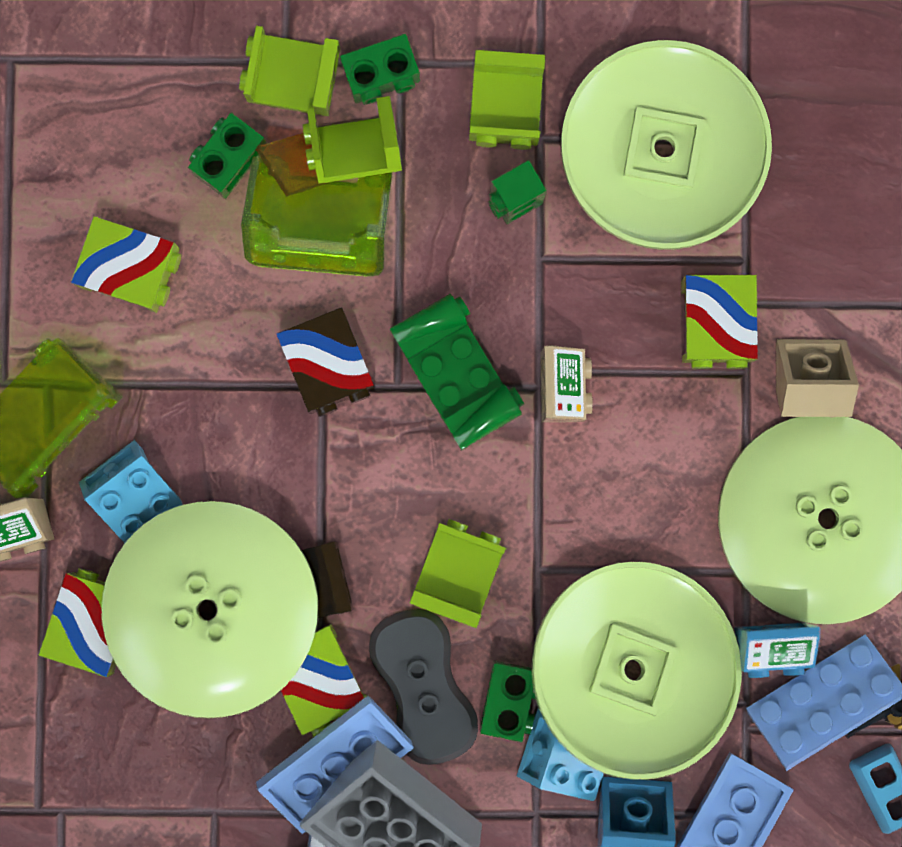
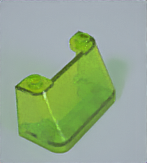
[241,156,393,277]
[0,338,123,498]

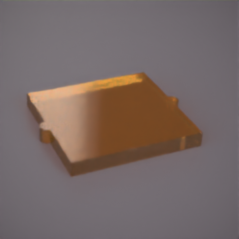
[256,133,330,197]

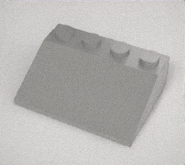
[300,740,482,847]

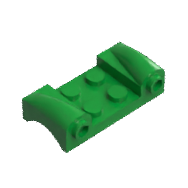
[390,294,524,451]

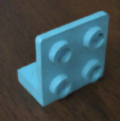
[79,440,183,543]
[517,709,604,801]

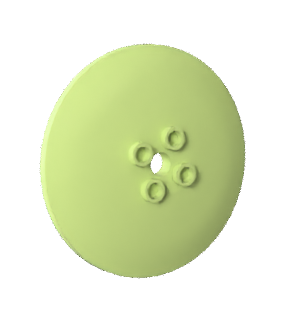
[561,40,772,250]
[718,417,902,624]
[102,501,318,718]
[532,562,742,779]

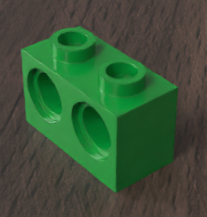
[340,34,420,105]
[188,113,268,199]
[488,160,547,224]
[480,660,536,742]

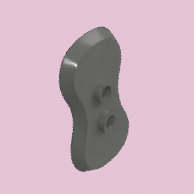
[369,609,478,765]

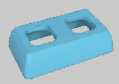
[849,743,902,834]

